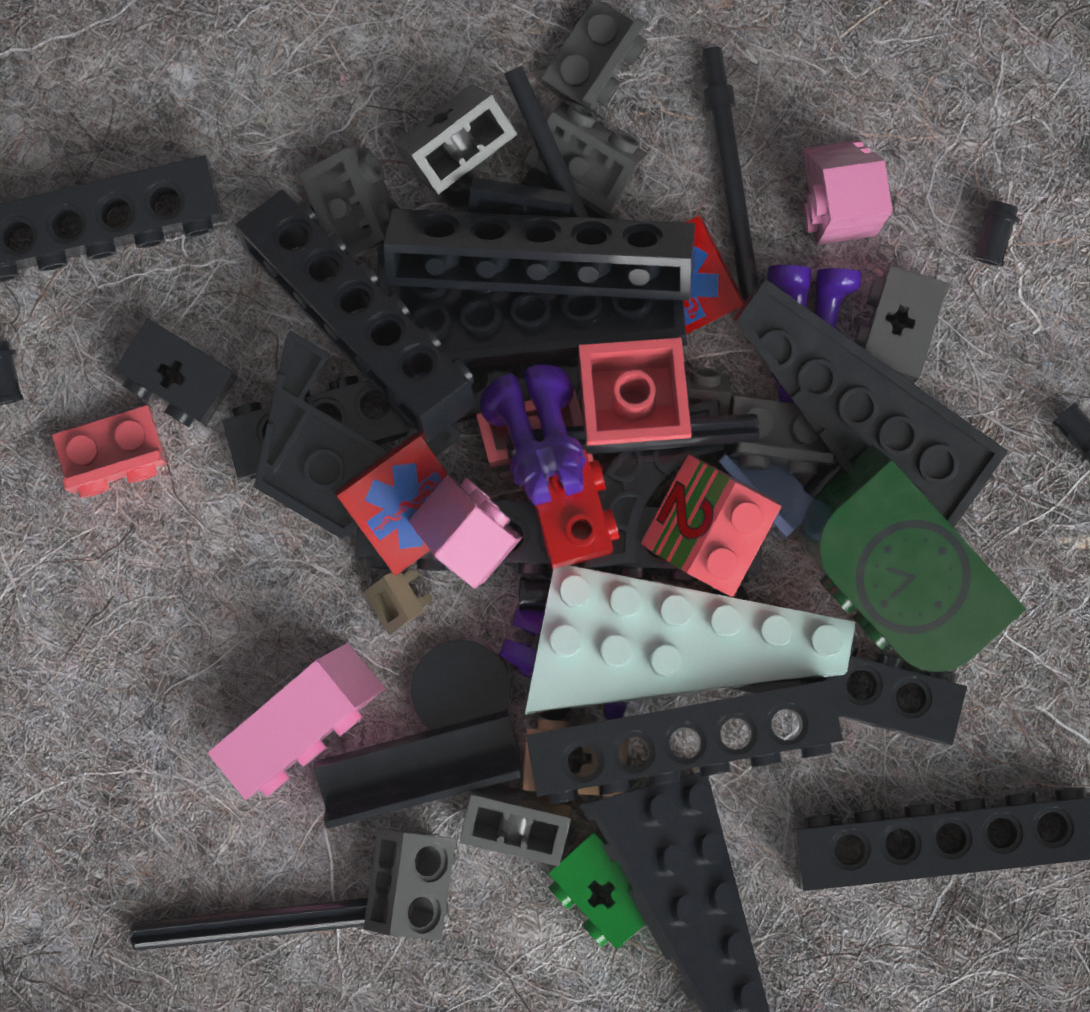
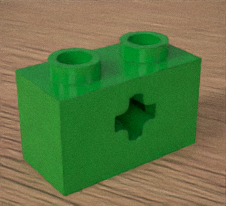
[548,831,646,950]

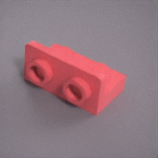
[52,405,167,498]

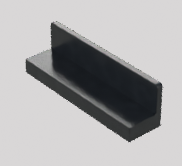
[313,709,523,828]

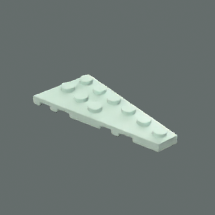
[525,565,856,715]

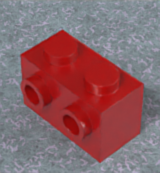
[534,449,619,570]

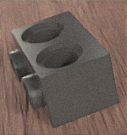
[364,828,456,941]

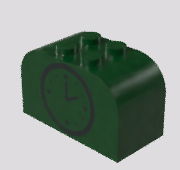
[803,444,1027,672]

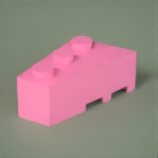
[802,140,893,245]
[408,475,523,589]
[208,643,386,800]

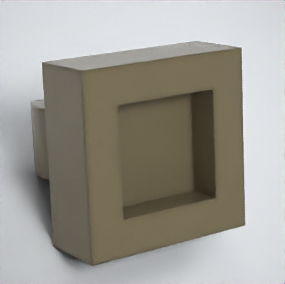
[364,570,433,635]

